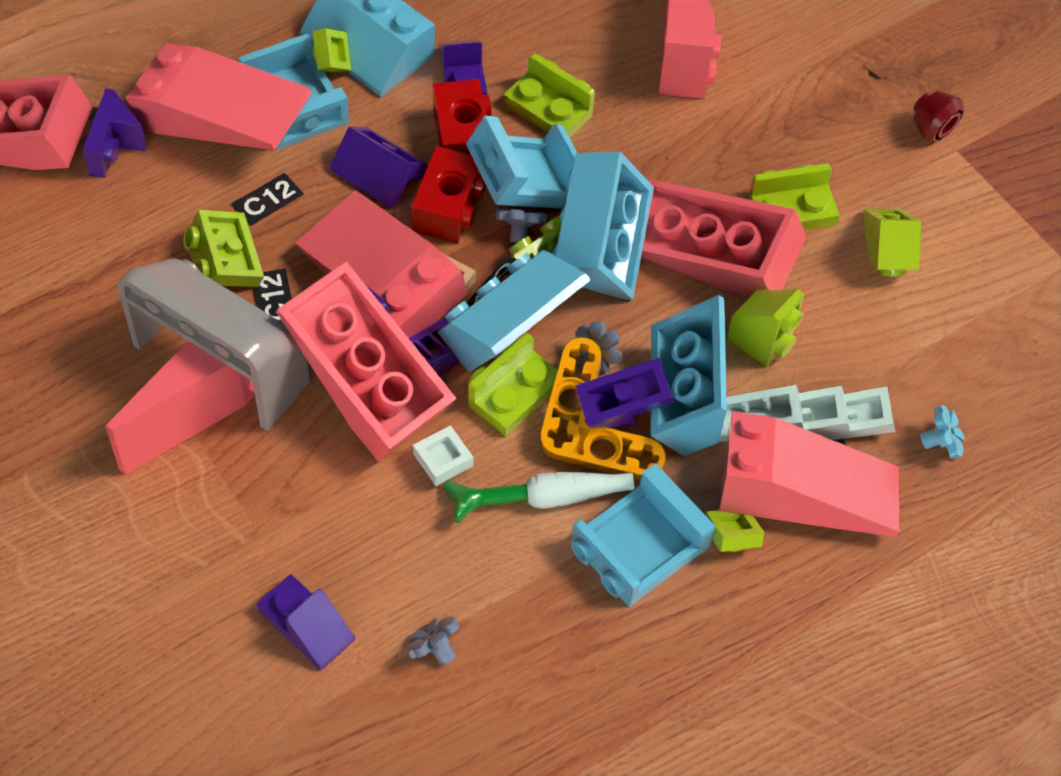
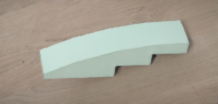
[719,385,895,442]

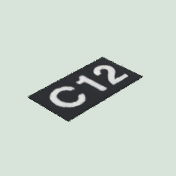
[231,173,304,225]
[466,256,517,307]
[253,268,292,323]

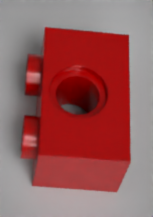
[433,79,492,154]
[411,146,486,244]

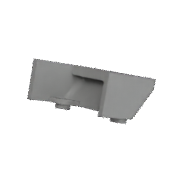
[117,258,310,431]

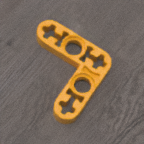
[541,337,665,481]

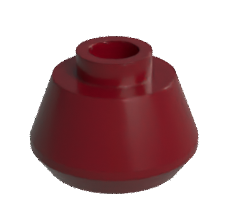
[913,91,965,142]

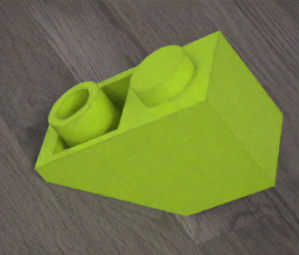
[726,289,804,367]

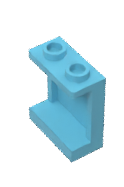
[237,34,349,150]
[466,116,577,209]
[571,463,715,607]

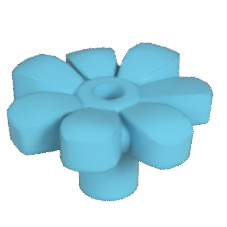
[920,405,965,459]

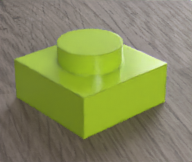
[312,28,352,73]
[705,510,765,552]

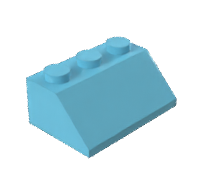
[300,0,435,97]
[553,151,654,300]
[438,250,590,372]
[651,295,727,456]

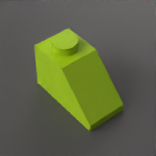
[863,209,922,277]

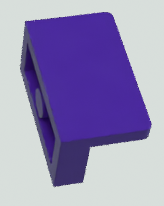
[330,126,428,207]

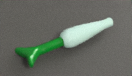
[444,472,634,524]

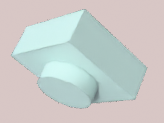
[413,426,474,486]

